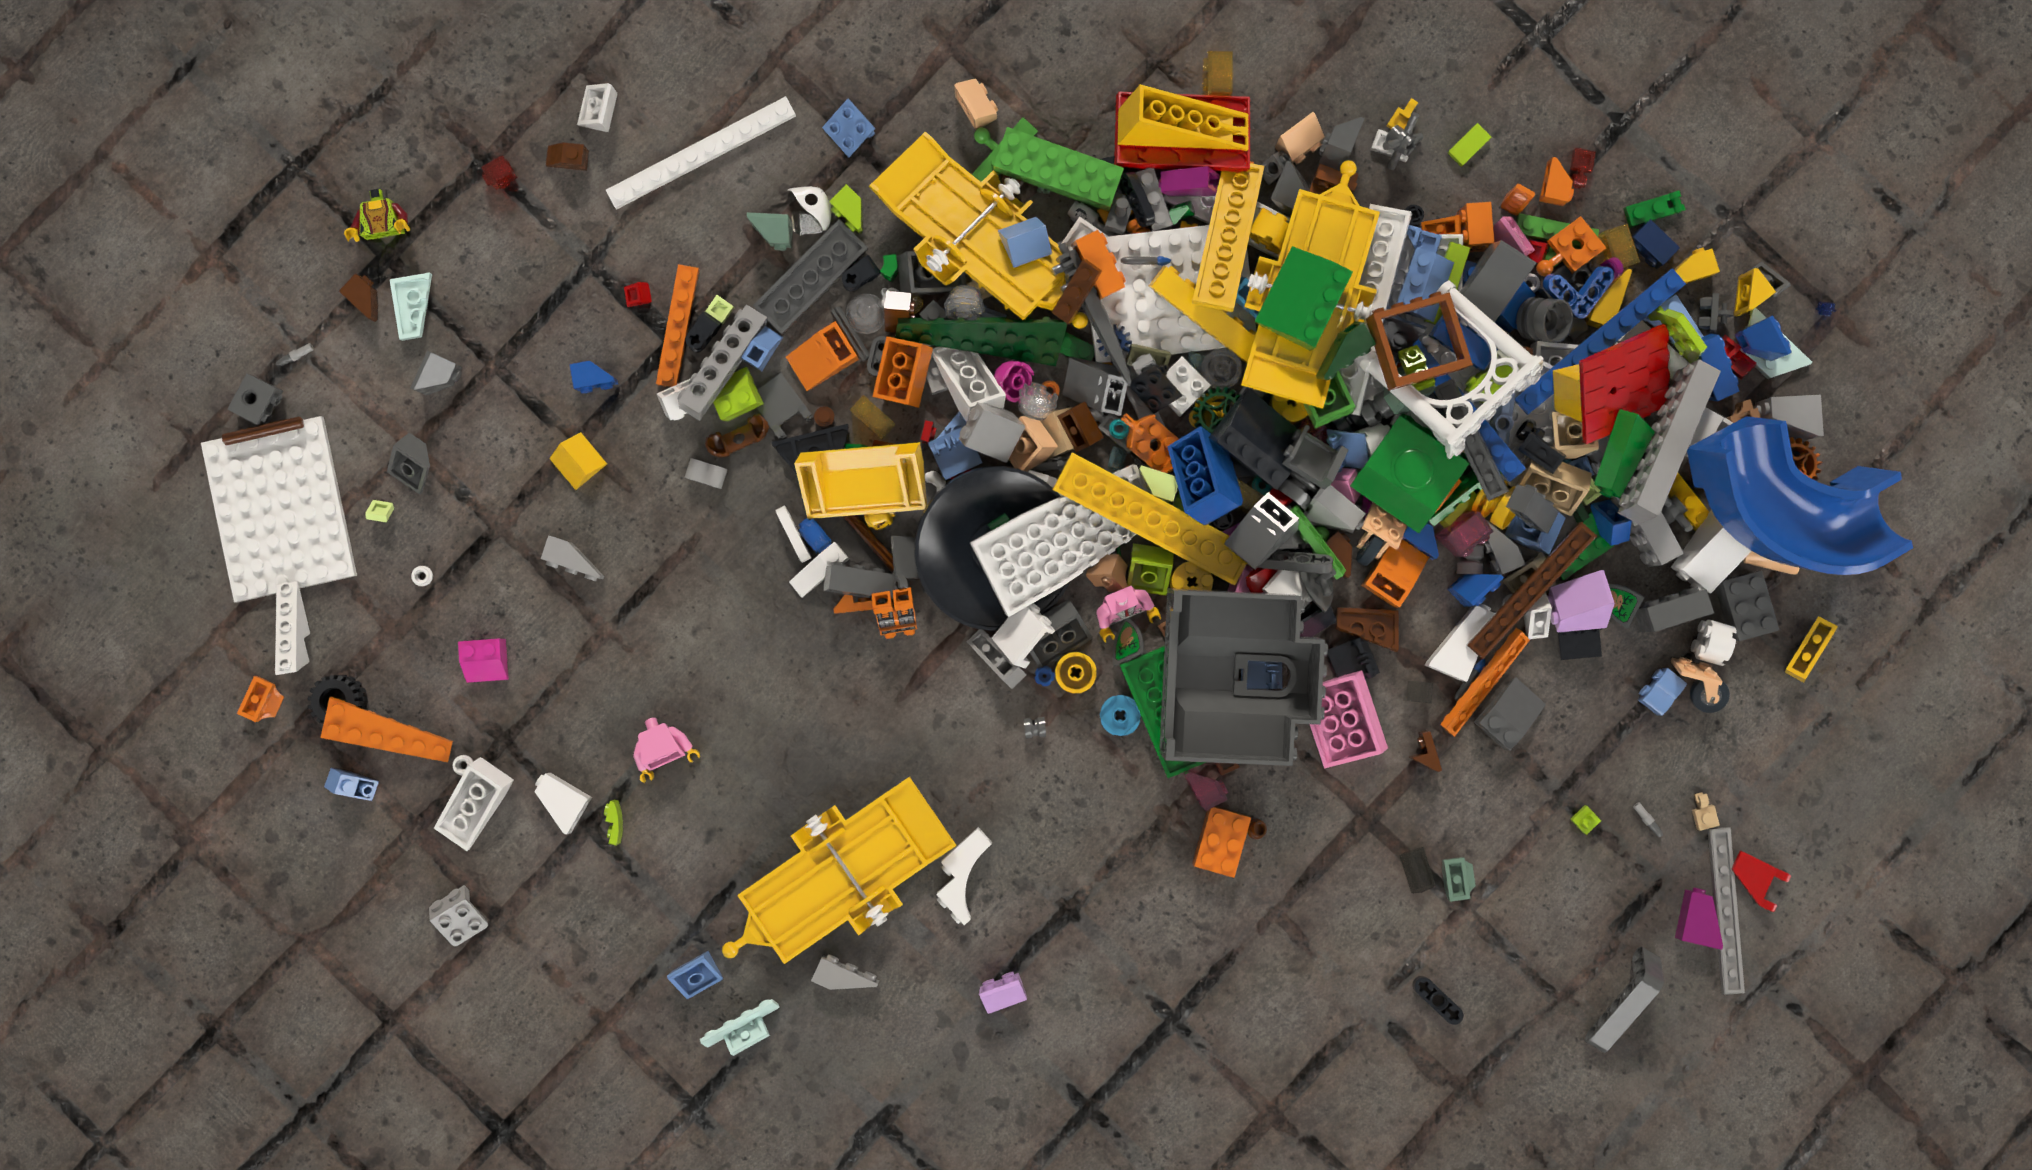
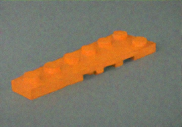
[321,697,453,762]

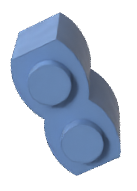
[1638,668,1687,716]

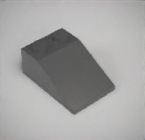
[897,251,967,296]
[1474,677,1546,751]

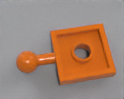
[1536,216,1606,276]

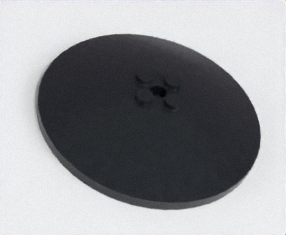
[914,466,1071,630]

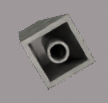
[1460,240,1536,322]

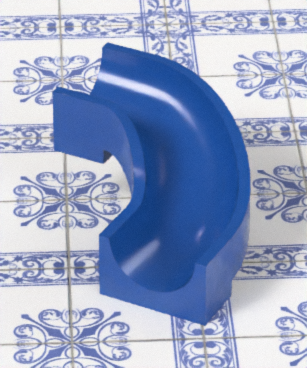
[1687,416,1913,575]

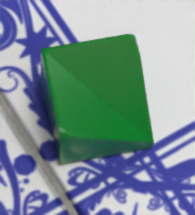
[1169,200,1195,225]

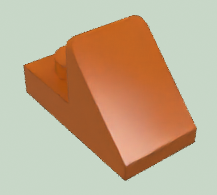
[1421,215,1461,234]
[833,595,873,614]

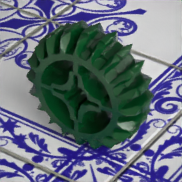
[1192,386,1240,434]

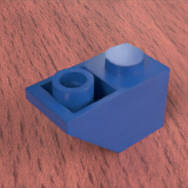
[570,361,618,393]

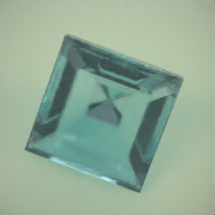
[1187,351,1206,373]

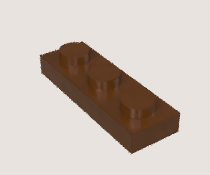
[1052,259,1102,324]

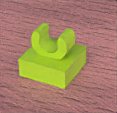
[1570,805,1601,835]

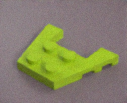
[1648,306,1708,364]

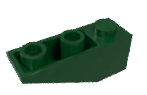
[1316,321,1376,380]

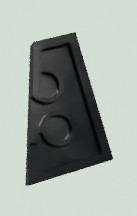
[1383,315,1427,366]

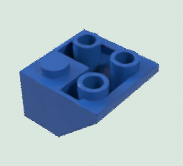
[1734,316,1792,361]
[1447,574,1504,607]

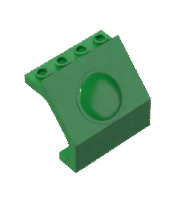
[1350,414,1470,533]

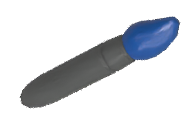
[1120,256,1171,266]
[1455,659,1486,701]

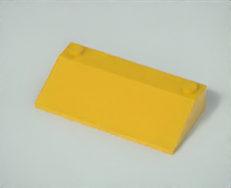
[794,442,927,519]

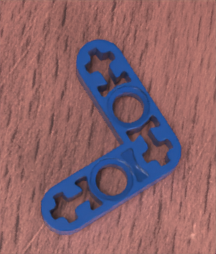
[1543,266,1614,319]

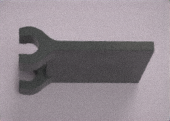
[757,373,814,440]
[891,536,926,593]

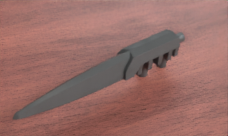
[1051,242,1131,386]

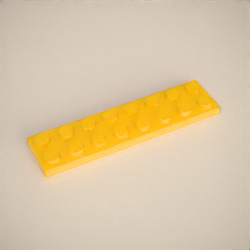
[1192,163,1264,312]

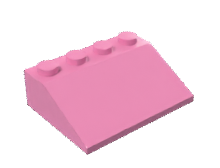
[1310,670,1388,769]

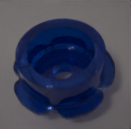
[1815,302,1837,316]

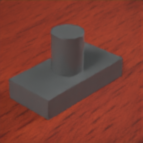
[1104,192,1132,235]

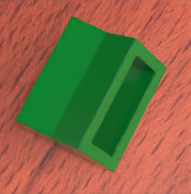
[880,254,899,283]

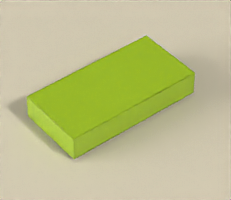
[1447,123,1491,167]

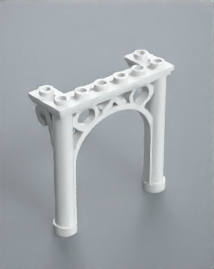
[1359,280,1543,459]

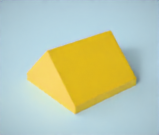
[1734,268,1776,317]
[549,432,607,490]

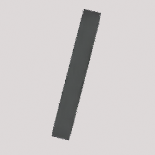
[1258,550,1333,574]

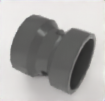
[1024,717,1046,739]

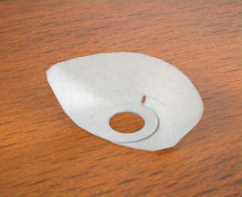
[788,186,832,231]

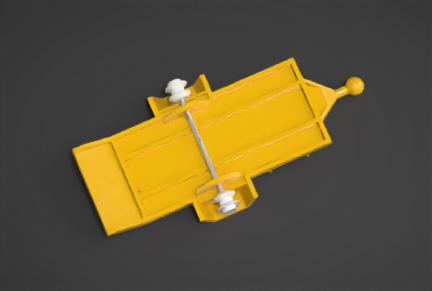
[869,132,1088,329]
[1241,160,1380,409]
[722,777,956,964]

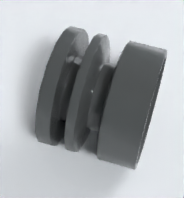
[1516,297,1573,343]
[1270,470,1321,512]

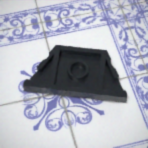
[771,424,849,474]

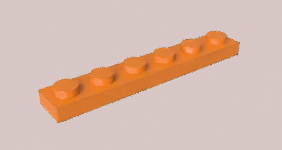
[656,264,700,387]
[1440,628,1530,737]

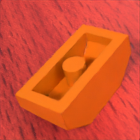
[237,676,284,722]

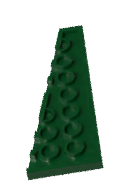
[895,317,1067,366]

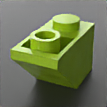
[829,184,863,234]

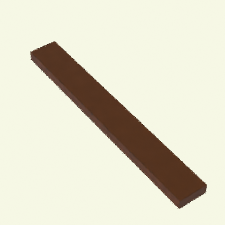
[1467,522,1597,659]

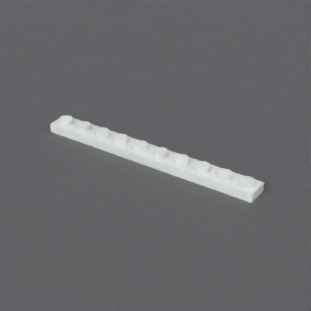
[606,96,796,210]

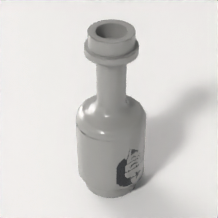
[1067,201,1118,237]

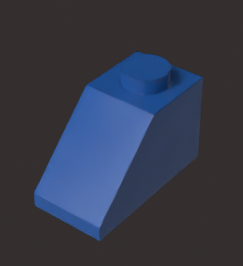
[1591,499,1632,546]
[1402,521,1439,560]

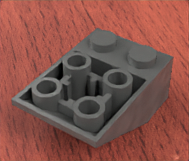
[1062,357,1130,416]
[1224,493,1299,570]

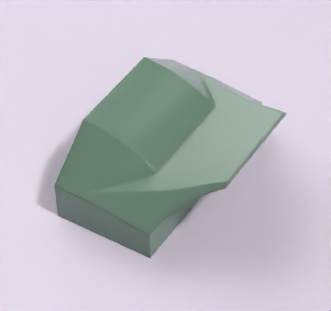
[1442,857,1476,902]

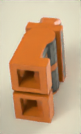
[871,587,917,639]

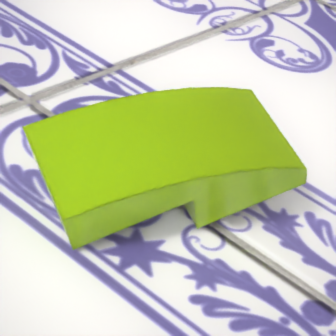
[1398,345,1435,391]
[604,800,623,845]

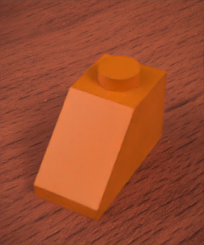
[1539,157,1574,206]

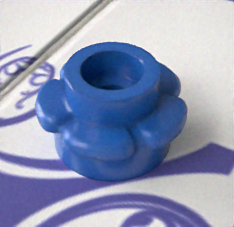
[1035,666,1055,686]

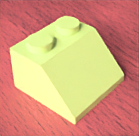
[1139,465,1178,504]

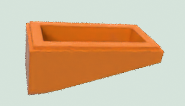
[1500,184,1535,216]

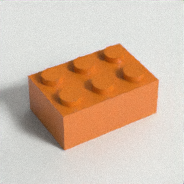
[1071,230,1126,299]
[872,336,933,408]
[1192,805,1251,878]

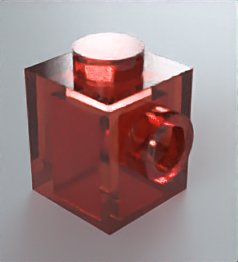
[481,155,518,190]

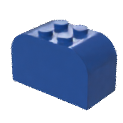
[1167,426,1243,525]

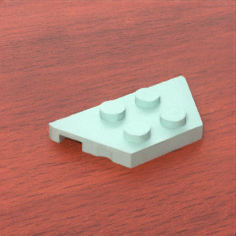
[1741,308,1812,379]

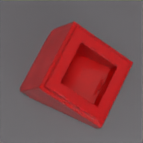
[624,282,652,307]

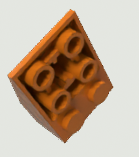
[786,321,859,392]
[1361,539,1429,608]

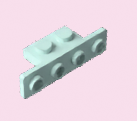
[700,999,779,1056]

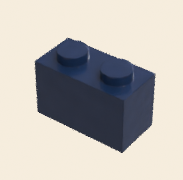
[1627,219,1680,269]

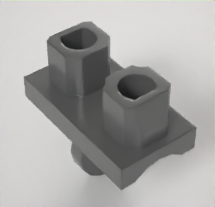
[1699,293,1734,334]

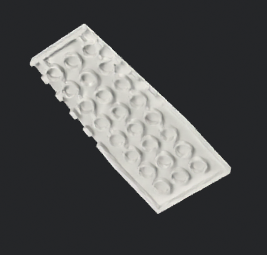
[970,465,1149,617]

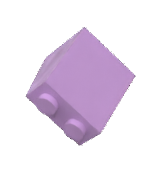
[1547,570,1615,632]

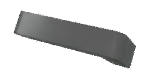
[1585,946,1664,1053]

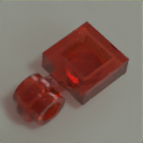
[1570,148,1596,189]

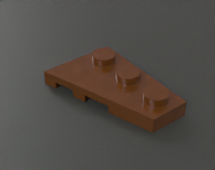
[1336,607,1399,652]

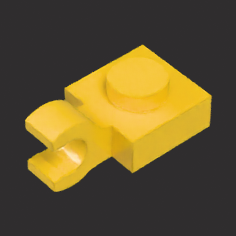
[1386,98,1418,129]

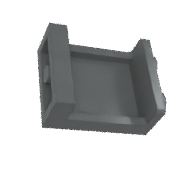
[1282,425,1348,490]

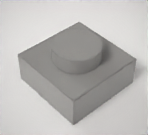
[1132,353,1158,375]

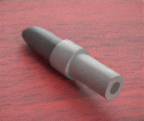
[276,343,314,367]
[1633,802,1663,837]

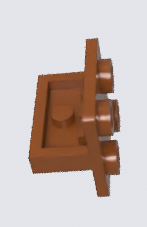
[1309,163,1358,195]

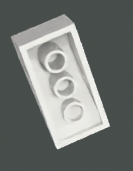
[932,346,1006,422]
[434,757,514,851]

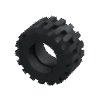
[308,675,368,723]

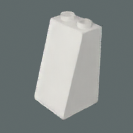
[1671,510,1751,593]

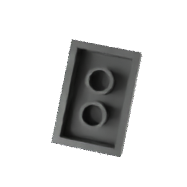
[1716,571,1779,641]
[1636,587,1714,632]

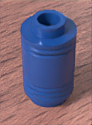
[798,518,832,554]

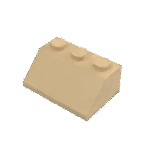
[1516,458,1592,516]

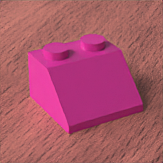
[458,639,509,683]

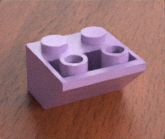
[979,972,1027,1014]

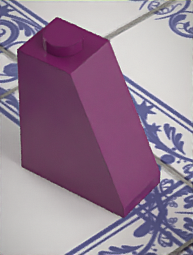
[1159,166,1220,196]
[1675,887,1723,950]

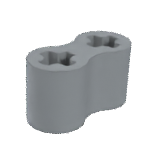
[684,458,727,489]

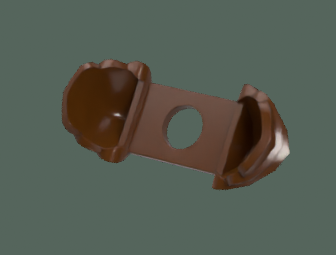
[705,414,769,457]

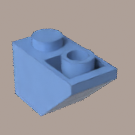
[741,326,783,372]
[324,768,379,801]

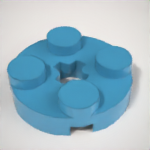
[1099,695,1141,736]

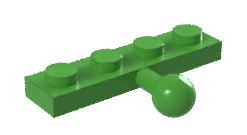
[972,118,1038,182]
[1516,213,1599,267]
[1290,504,1346,580]

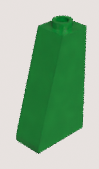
[1594,409,1655,498]

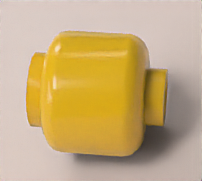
[864,512,896,530]

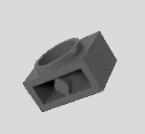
[227,373,283,425]

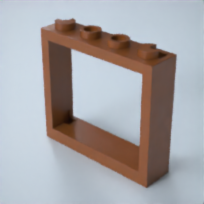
[1366,291,1473,391]

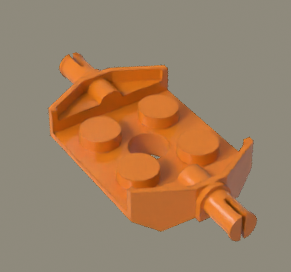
[1121,413,1179,473]

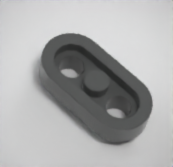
[867,336,886,377]

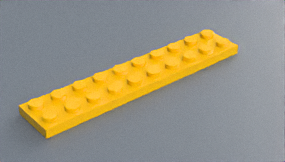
[1052,453,1247,585]

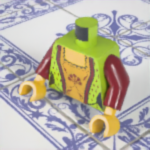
[344,189,410,242]

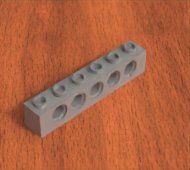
[677,305,767,421]

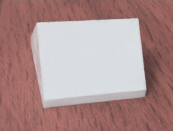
[577,83,618,132]

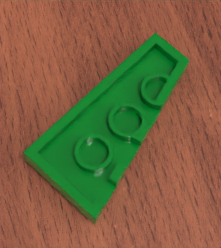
[1429,469,1502,526]

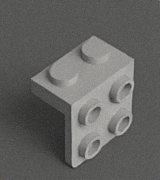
[429,885,488,946]

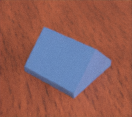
[998,217,1052,268]
[667,951,723,999]

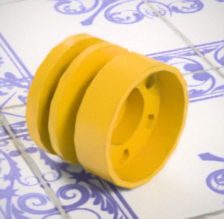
[1472,480,1516,530]

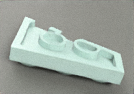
[390,273,432,341]

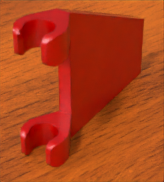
[1731,851,1791,912]

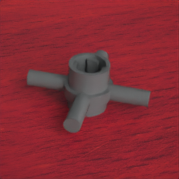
[1383,112,1423,170]
[1661,495,1693,532]

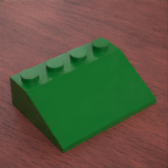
[1254,246,1353,351]

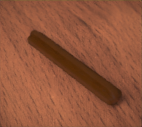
[222,416,304,446]
[843,515,894,572]

